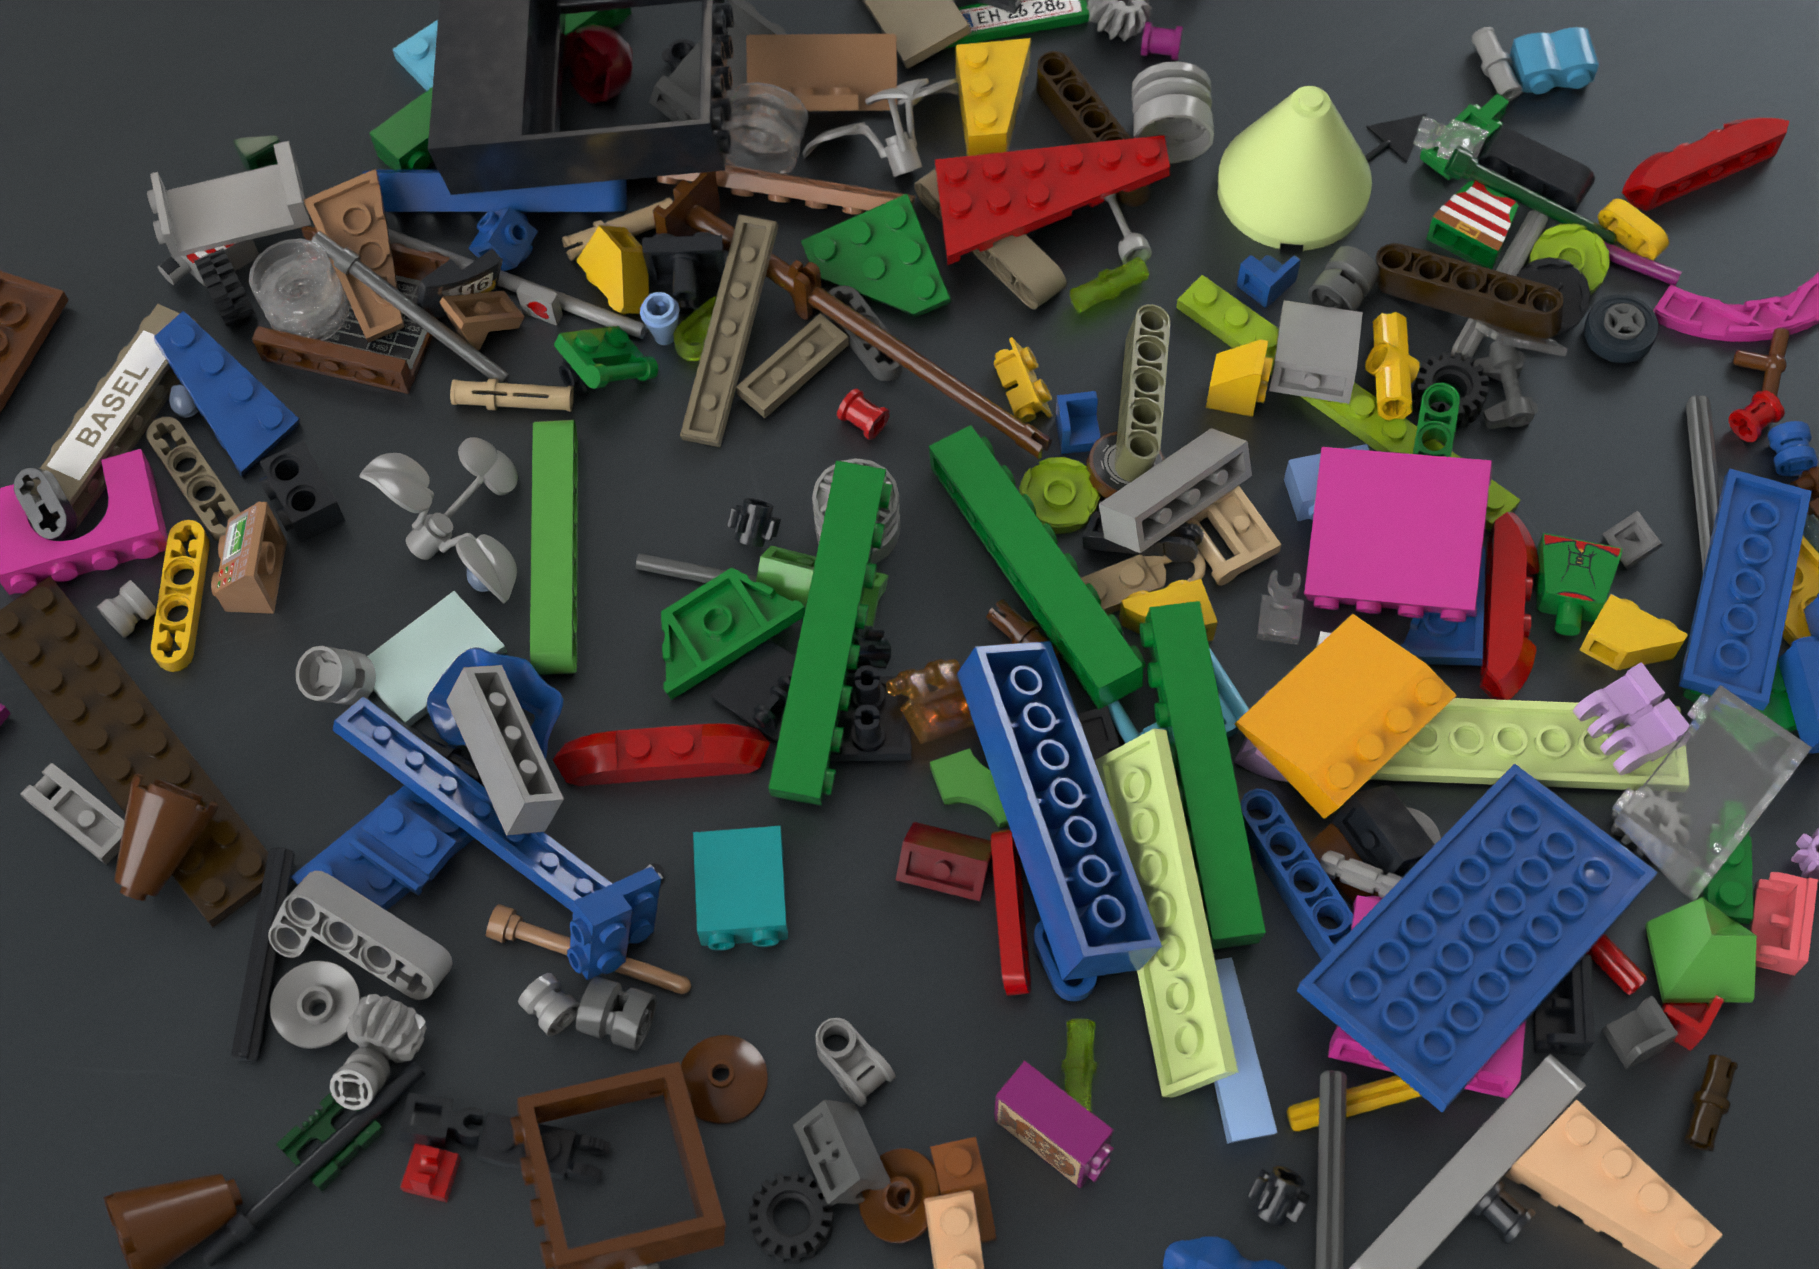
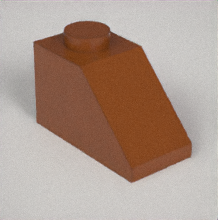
[930,1137,997,1243]

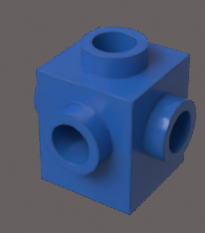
[468,206,538,271]

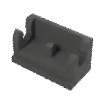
[793,1100,891,1205]

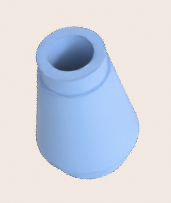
[640,292,679,345]

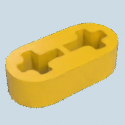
[1598,198,1669,260]

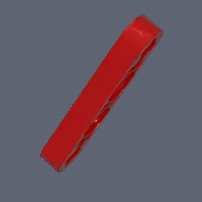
[991,829,1031,996]

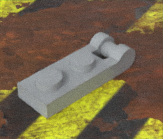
[20,763,124,865]

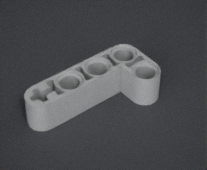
[268,871,453,1000]

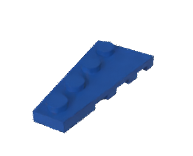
[154,311,300,477]

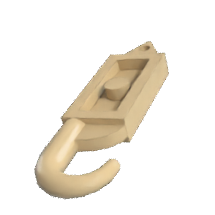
[1081,550,1206,615]

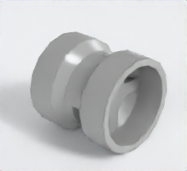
[97,580,156,638]
[518,973,580,1036]
[330,1048,391,1110]

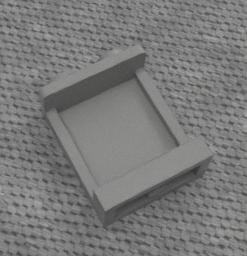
[1269,300,1363,404]

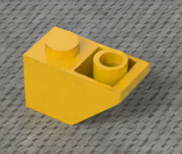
[576,225,649,314]
[1206,339,1273,417]
[1119,579,1218,641]
[1580,594,1688,670]

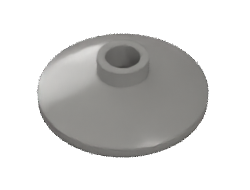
[270,961,360,1048]

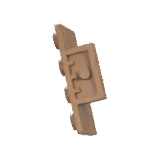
[746,34,897,112]

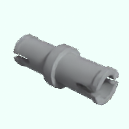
[1471,27,1522,101]

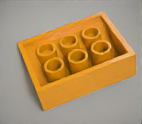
[1234,614,1457,819]

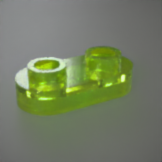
[673,296,717,361]

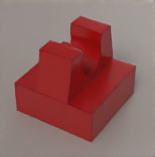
[400,1144,461,1202]

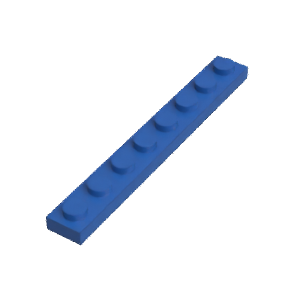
[333,696,612,912]

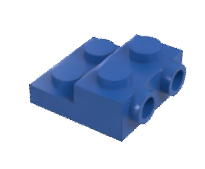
[567,866,661,980]

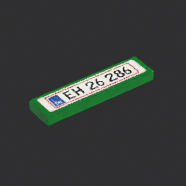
[946,0,1090,48]

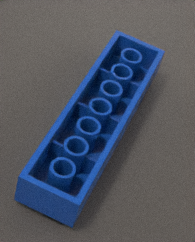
[957,641,1162,981]

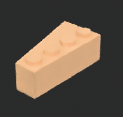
[1505,1099,1723,1269]

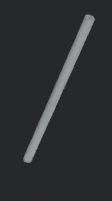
[388,228,647,339]

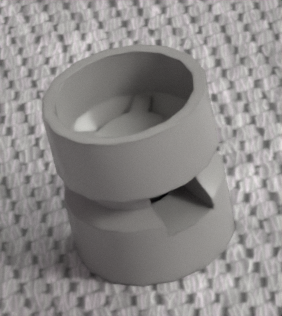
[296,646,376,705]

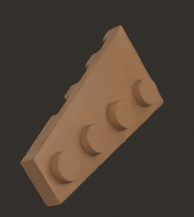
[303,169,405,342]

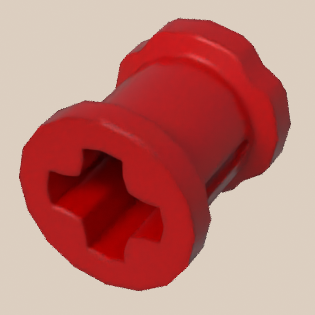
[837,388,890,440]
[1729,390,1785,442]

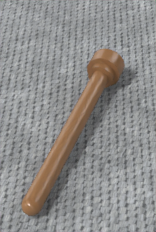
[486,904,691,994]

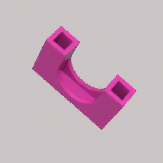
[0,449,168,595]

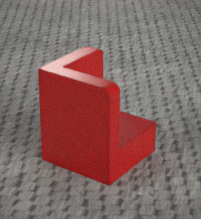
[1661,995,1724,1051]

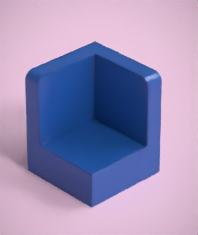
[1237,255,1301,308]
[1055,391,1101,454]

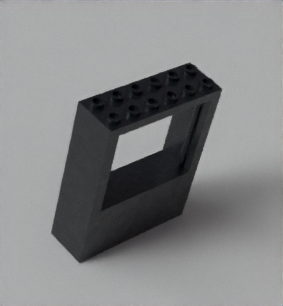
[428,0,734,195]

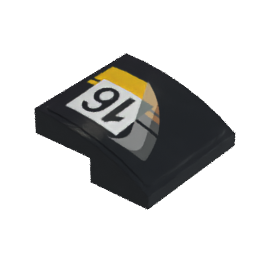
[417,249,503,318]

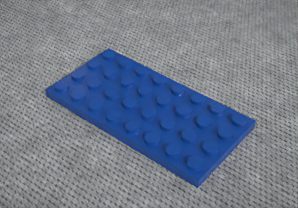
[1296,763,1658,1113]

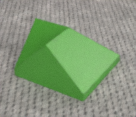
[1645,897,1757,1003]

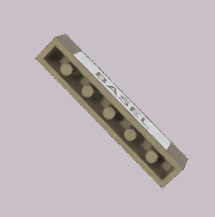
[31,304,200,528]

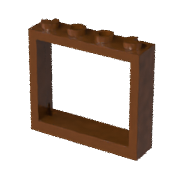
[510,1062,726,1269]

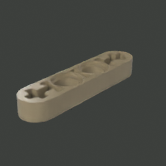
[146,417,241,542]

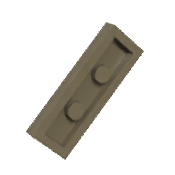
[736,313,849,418]

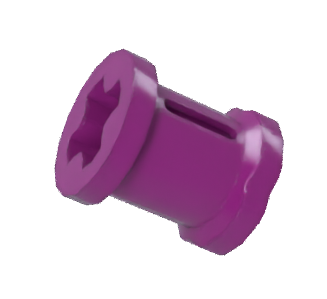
[1141,22,1183,60]

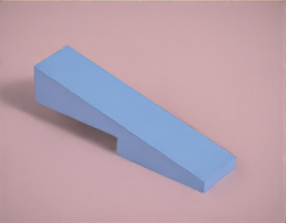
[1214,957,1277,1144]

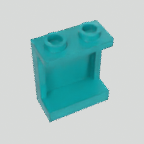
[693,826,788,950]

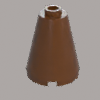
[114,774,219,901]
[104,1173,243,1269]

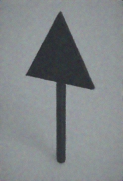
[1365,113,1427,162]

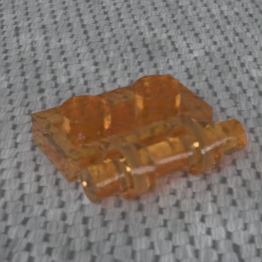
[886,659,974,744]

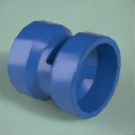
[1768,421,1818,476]

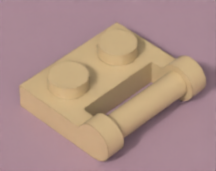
[1186,485,1282,586]

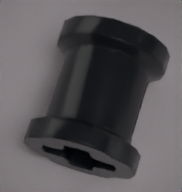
[1473,1180,1536,1244]

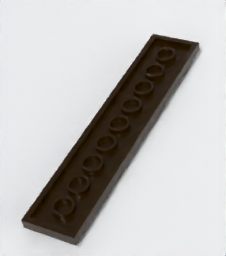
[0,576,268,928]

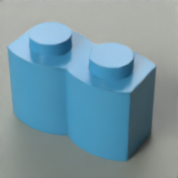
[1510,27,1599,94]

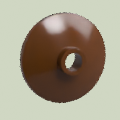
[680,1035,768,1124]
[859,1148,941,1243]

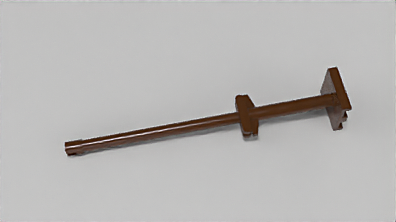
[653,171,1052,459]

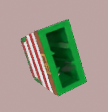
[1426,180,1519,270]

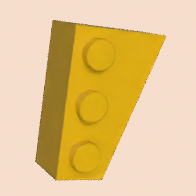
[956,38,1031,156]

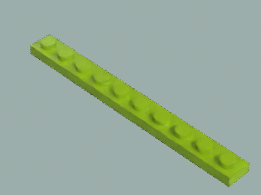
[1176,275,1521,532]

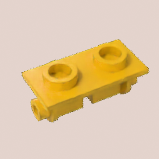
[993,337,1052,423]

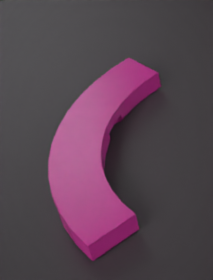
[1653,272,1819,342]

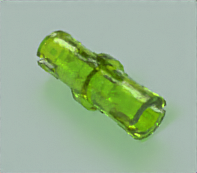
[1069,257,1149,312]
[1061,1019,1098,1113]

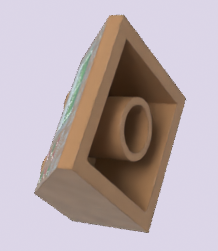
[211,502,287,614]

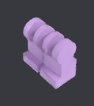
[1573,662,1692,775]

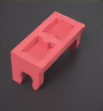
[1750,872,1818,976]

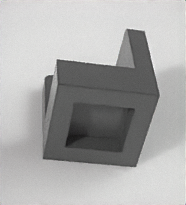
[1602,996,1678,1070]

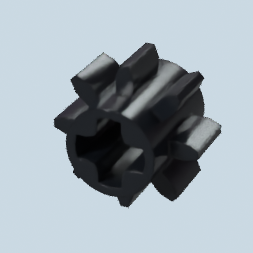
[727,498,781,547]
[848,626,891,673]
[1248,1166,1310,1225]

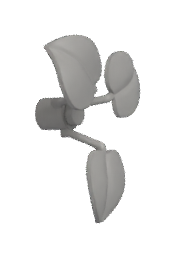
[803,78,959,177]
[359,437,518,604]

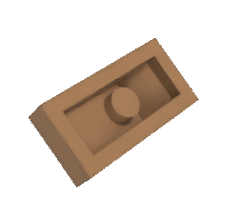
[440,291,525,351]

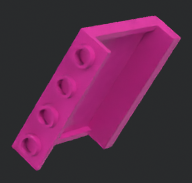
[1304,447,1493,622]

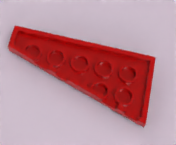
[935,135,1170,265]

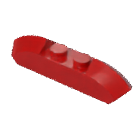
[1622,117,1789,211]
[1480,512,1539,700]
[552,723,770,786]

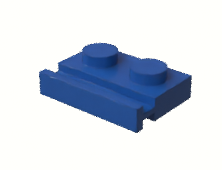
[349,795,459,896]

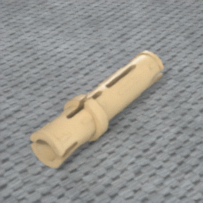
[562,198,672,261]
[450,378,574,411]

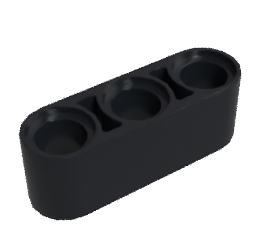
[1478,128,1595,212]

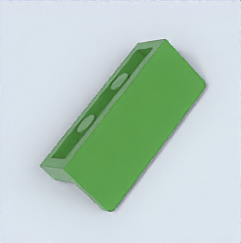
[756,546,889,627]

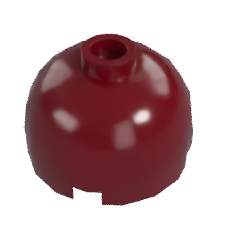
[563,25,633,104]

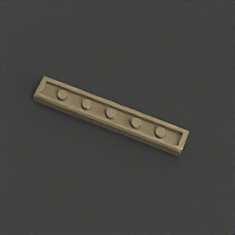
[680,215,779,448]

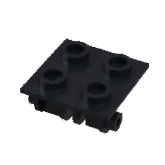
[710,639,796,742]

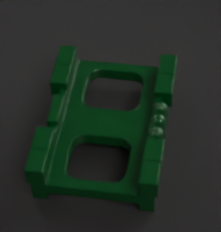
[276,1092,385,1192]

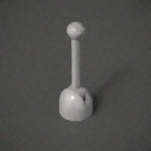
[1104,193,1152,267]

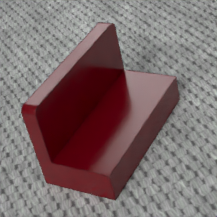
[896,822,992,901]

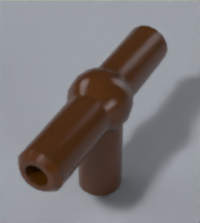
[1733,328,1790,397]

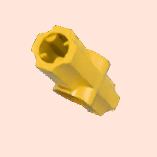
[1365,312,1420,421]

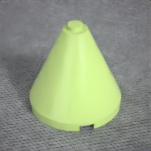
[1218,86,1372,251]

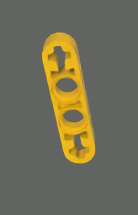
[151,520,210,672]

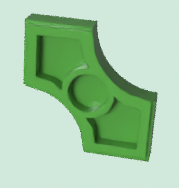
[930,748,1009,829]

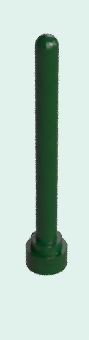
[1444,145,1616,245]

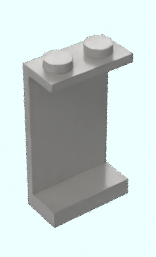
[147,141,311,258]

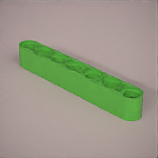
[530,420,578,675]

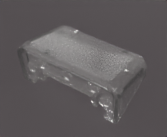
[1612,685,1812,901]

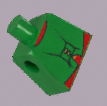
[1535,533,1623,636]

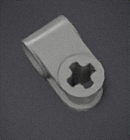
[816,1018,896,1107]

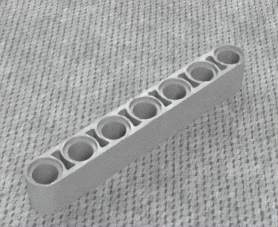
[1350,1054,1586,1269]

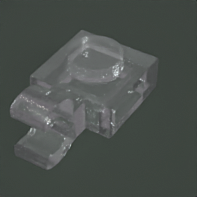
[1414,117,1489,160]

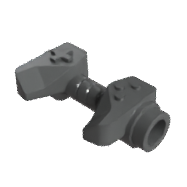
[1473,339,1538,429]

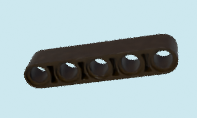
[1036,51,1152,207]
[1376,243,1564,339]

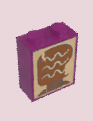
[994,1061,1114,1189]

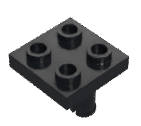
[642,232,726,317]
[831,665,911,761]

